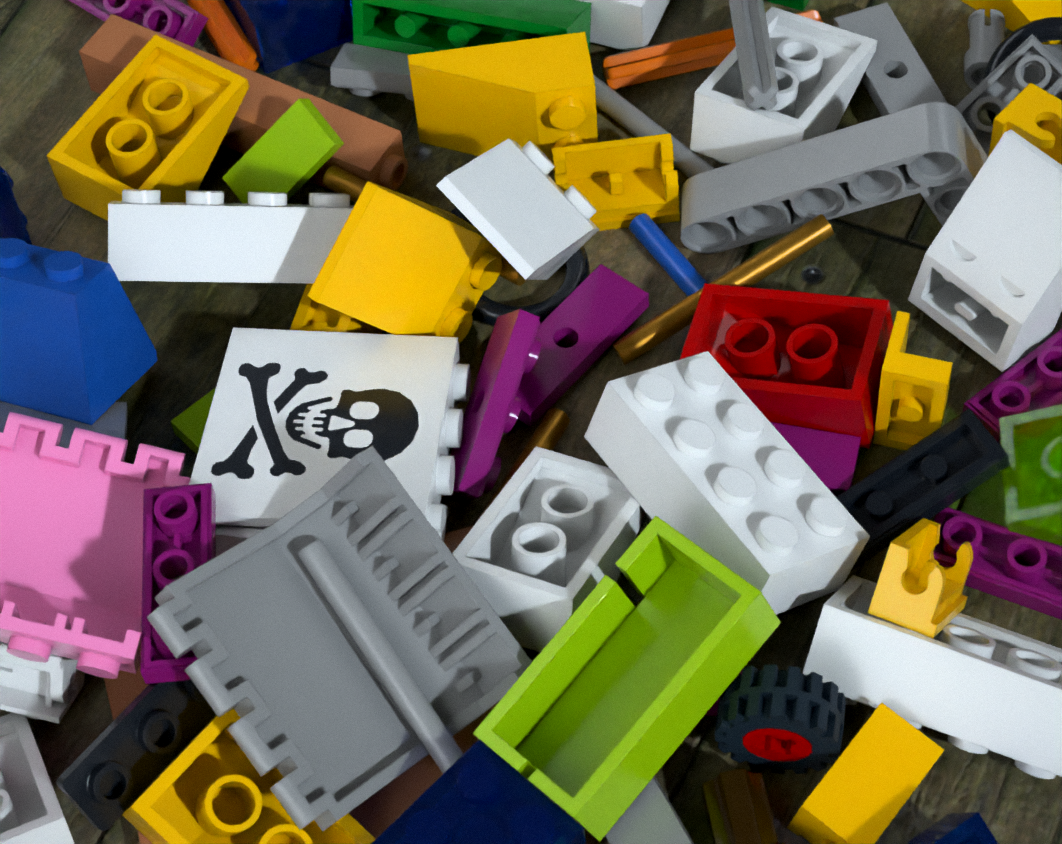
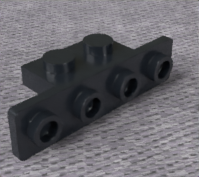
[57,680,216,831]

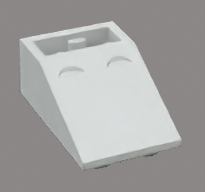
[908,129,1062,372]

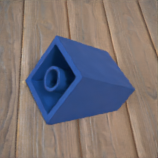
[0,237,157,425]

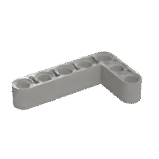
[680,102,988,254]

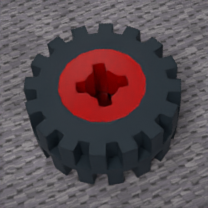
[715,664,846,774]

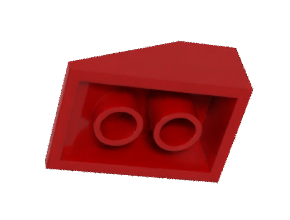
[679,283,893,448]

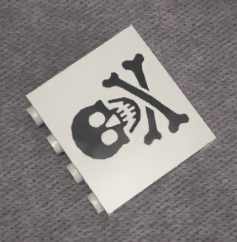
[189,327,471,542]

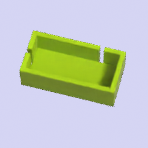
[473,515,781,842]

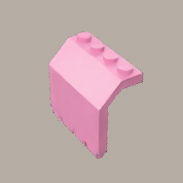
[0,412,191,679]

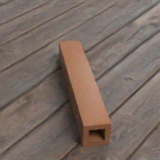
[79,14,408,192]

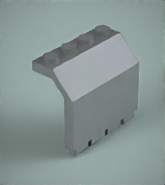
[147,446,532,831]

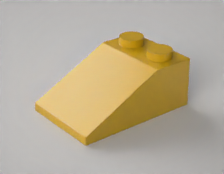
[407,32,598,163]
[46,34,249,221]
[307,181,502,343]
[122,709,380,844]

